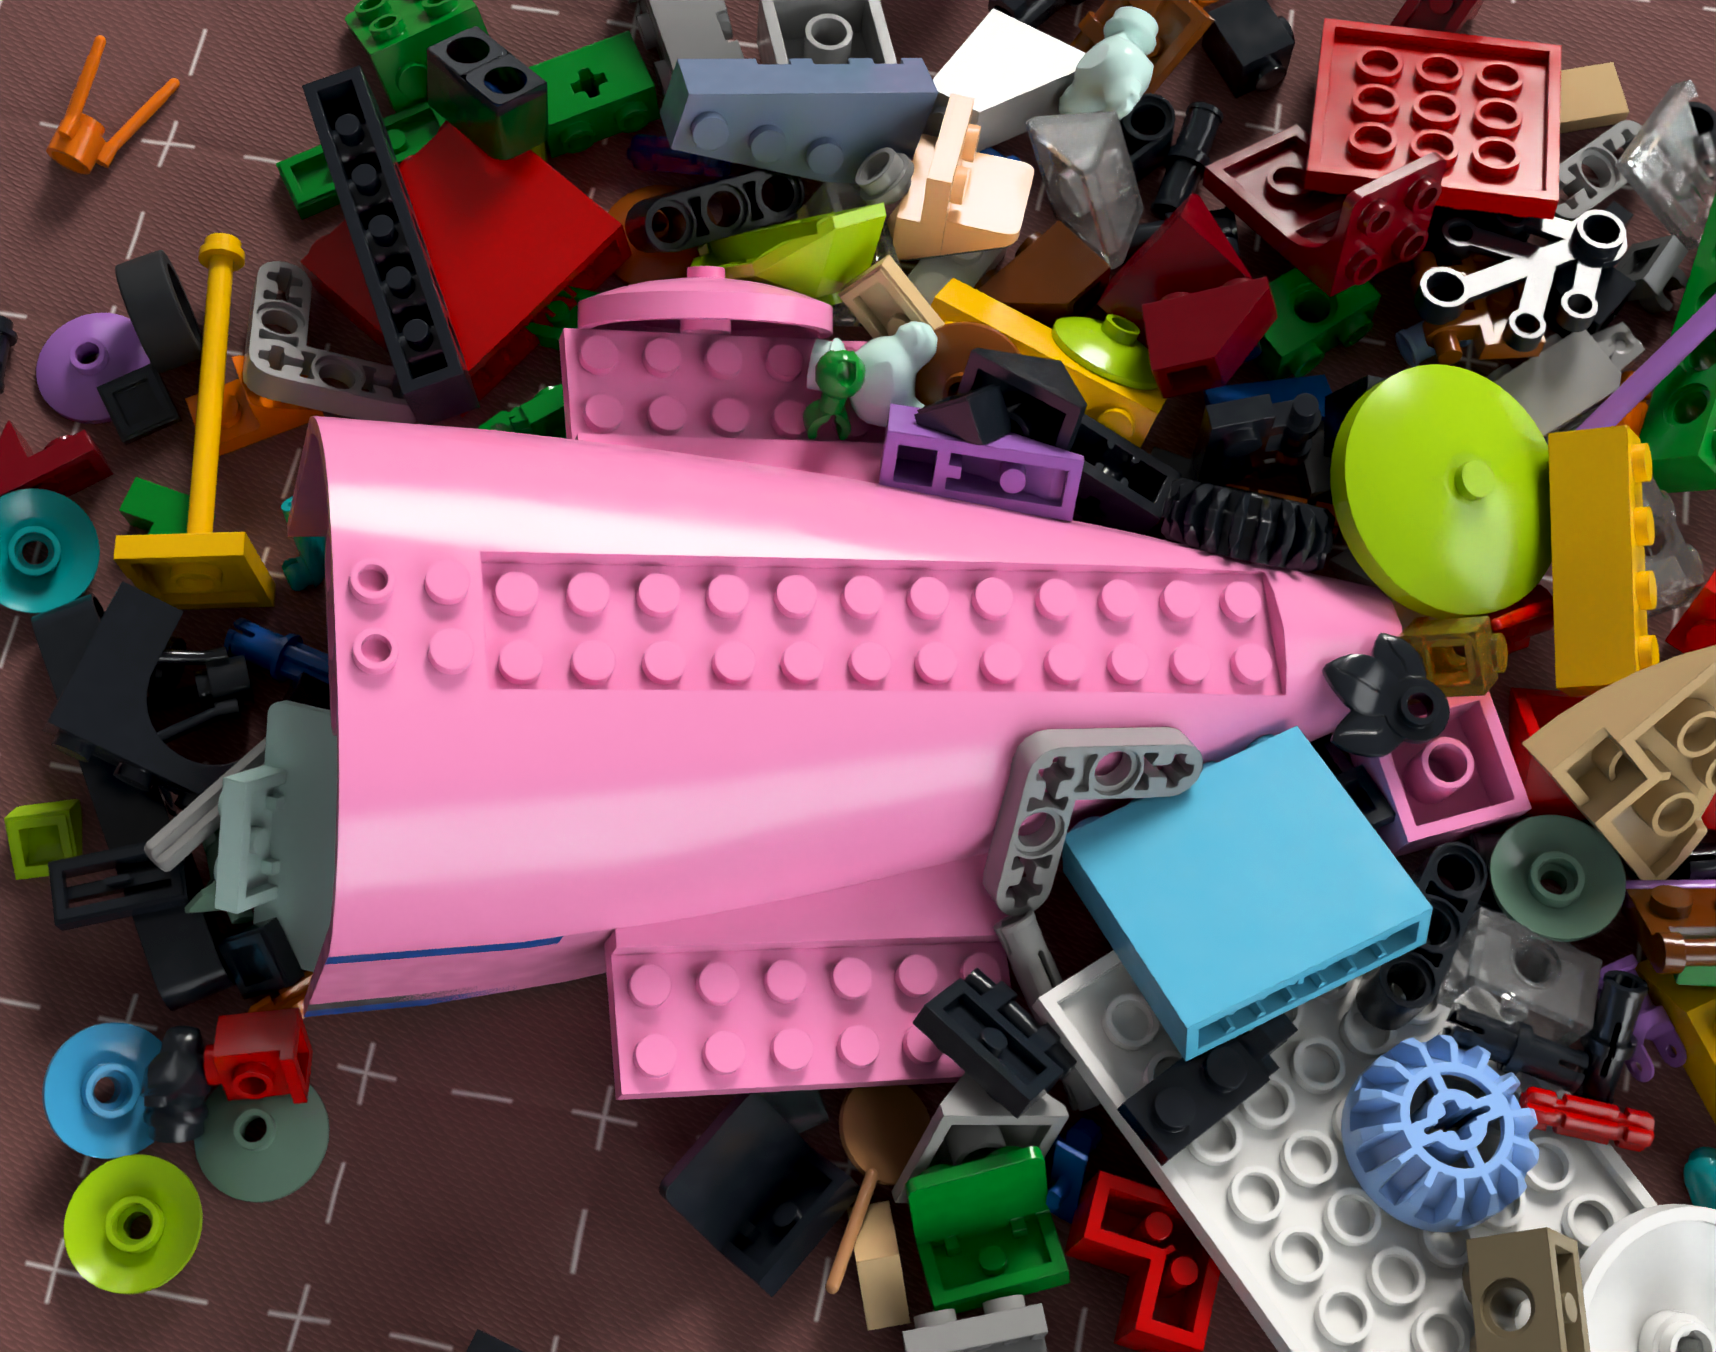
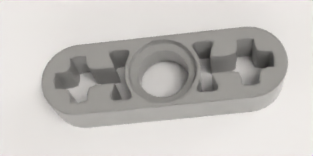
[1555,120,1656,222]

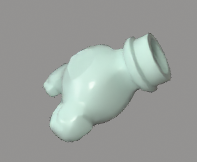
[1058,6,1159,125]
[807,321,938,427]

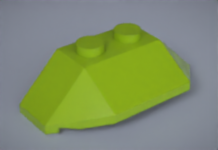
[690,202,886,306]

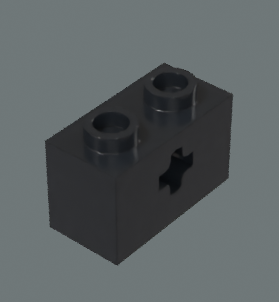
[1070,414,1182,536]

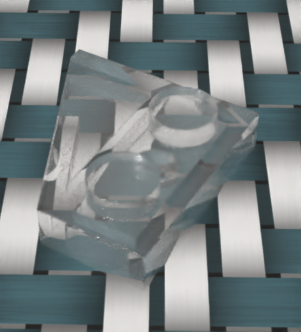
[1615,79,1716,250]

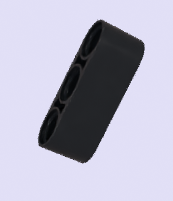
[625,168,805,253]
[1356,842,1488,1030]

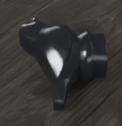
[140,1026,212,1143]

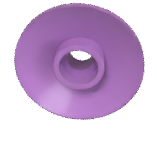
[36,313,151,424]

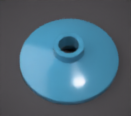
[42,1022,162,1159]

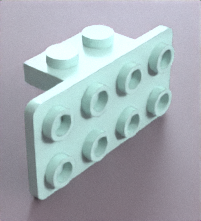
[214,700,337,972]

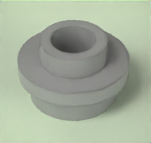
[855,147,914,205]

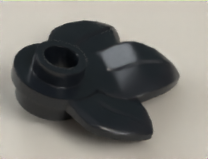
[1322,633,1450,758]

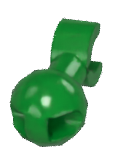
[803,350,865,440]

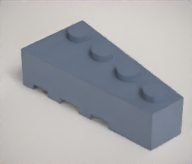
[660,58,939,190]

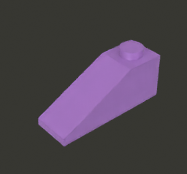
[879,403,1084,521]

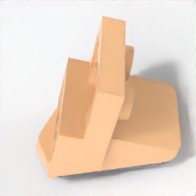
[886,94,1034,262]

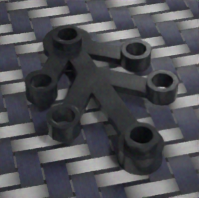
[1414,210,1627,352]

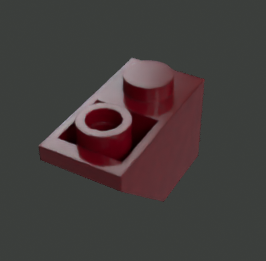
[1142,276,1278,399]

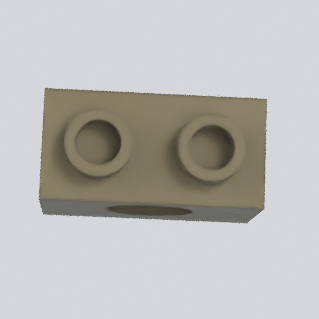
[1462,1227,1591,1352]

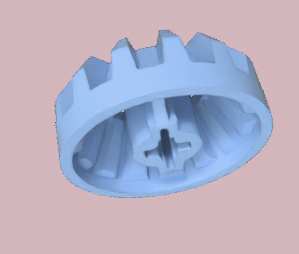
[1341,1035,1540,1233]

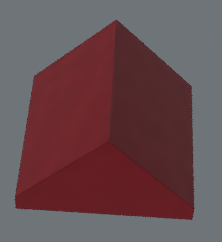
[1097,193,1253,349]

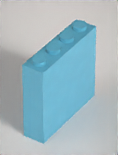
[1062,726,1433,1062]

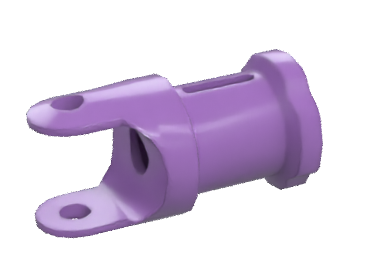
[1580,954,1687,1082]

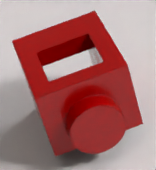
[204,1007,313,1104]

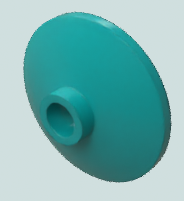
[0,488,100,614]

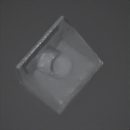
[1025,111,1144,269]

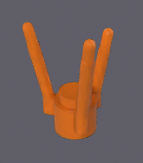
[46,35,180,175]

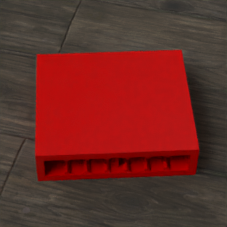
[300,120,632,418]

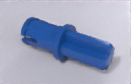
[224,618,329,684]

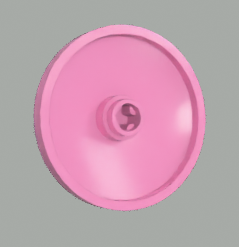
[578,266,833,339]

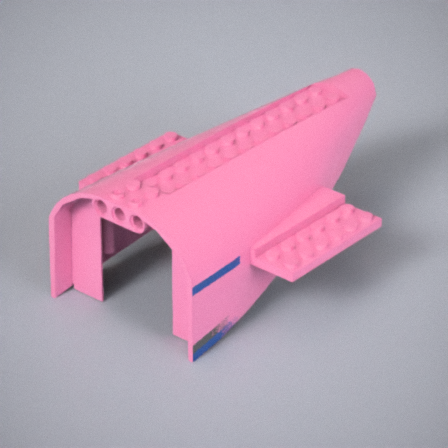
[287,328,1403,1100]

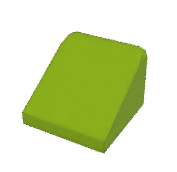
[4,799,83,880]

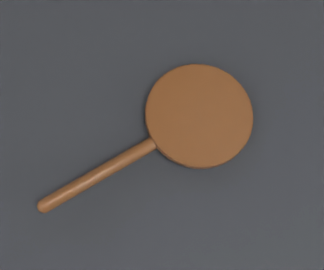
[825,1085,931,1294]

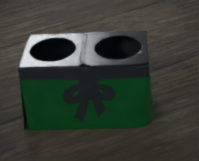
[427,26,549,160]

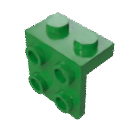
[345,0,489,113]
[905,1146,1070,1314]

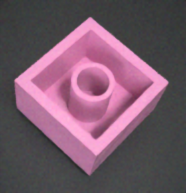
[1349,685,1532,857]

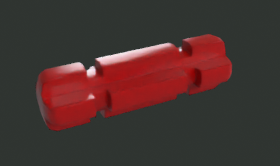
[1518,1086,1655,1152]

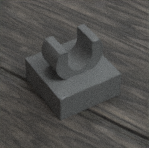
[1616,234,1689,314]

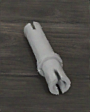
[993,910,1101,1111]

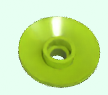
[1051,314,1158,390]
[64,1154,203,1294]

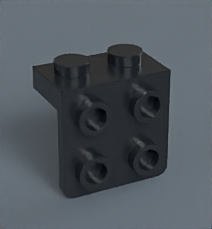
[659,1093,860,1297]

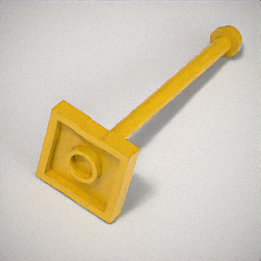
[114,233,276,609]

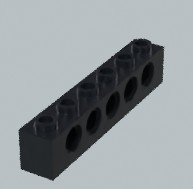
[302,65,480,425]

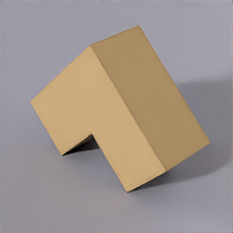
[847,1201,910,1331]

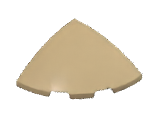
[1522,645,1716,880]

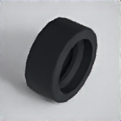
[115,250,203,373]

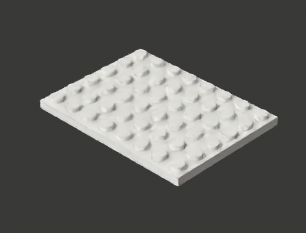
[1032,937,1657,1352]

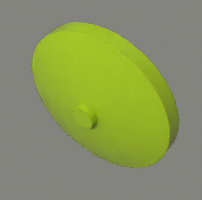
[1330,364,1552,620]

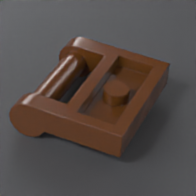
[1621,885,1716,974]

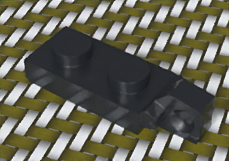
[1117,1013,1298,1166]

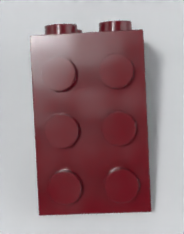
[1202,124,1447,297]

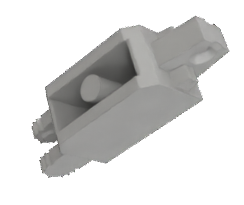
[1486,322,1645,445]

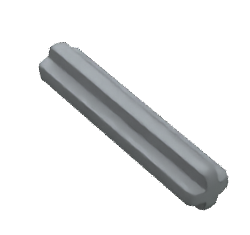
[144,737,266,872]

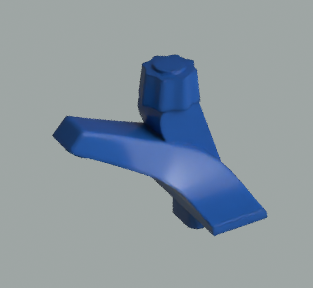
[1044,1117,1103,1224]

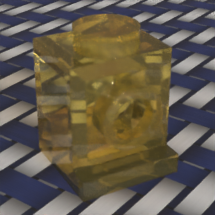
[1398,616,1508,697]

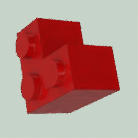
[1064,1171,1221,1352]

